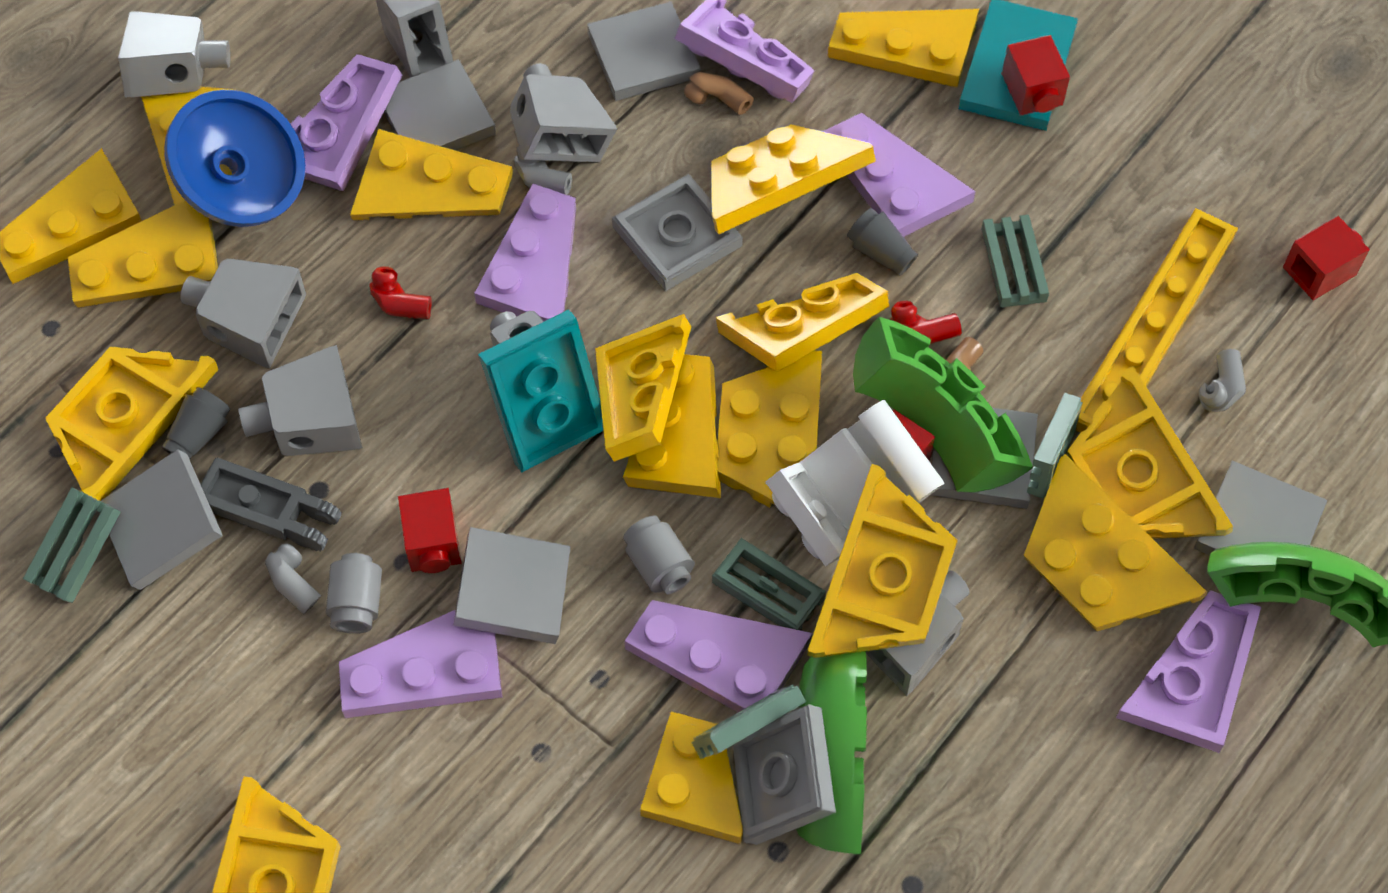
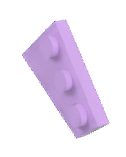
[675,0,815,103]
[291,54,402,191]
[823,113,976,237]
[474,184,576,322]
[1116,590,1261,753]
[625,600,812,712]
[339,610,502,718]

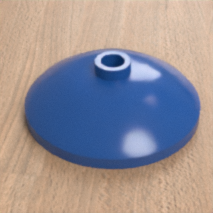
[164,90,306,227]

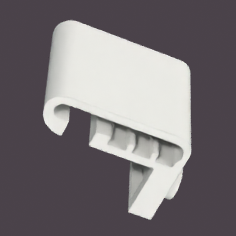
[765,400,945,566]

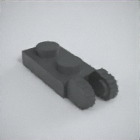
[201,457,342,552]

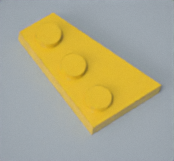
[827,9,979,88]
[350,129,513,220]
[0,148,142,284]
[68,200,218,308]
[716,273,890,372]
[595,314,691,462]
[623,354,721,498]

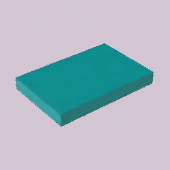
[958,0,1078,131]
[478,309,604,473]

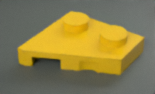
[640,711,743,844]

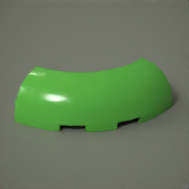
[853,317,1033,492]
[1207,542,1388,648]
[796,651,867,854]

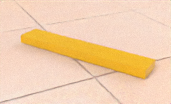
[1076,208,1238,432]

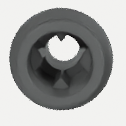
[847,208,918,276]
[162,387,231,459]

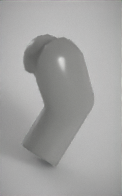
[514,145,572,195]
[1199,349,1246,412]
[265,544,321,614]

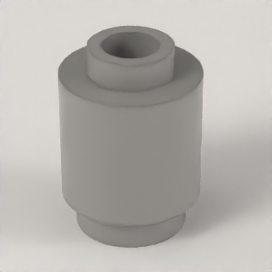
[623,516,695,594]
[326,553,382,633]

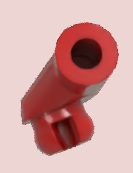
[369,267,432,320]
[890,301,962,344]

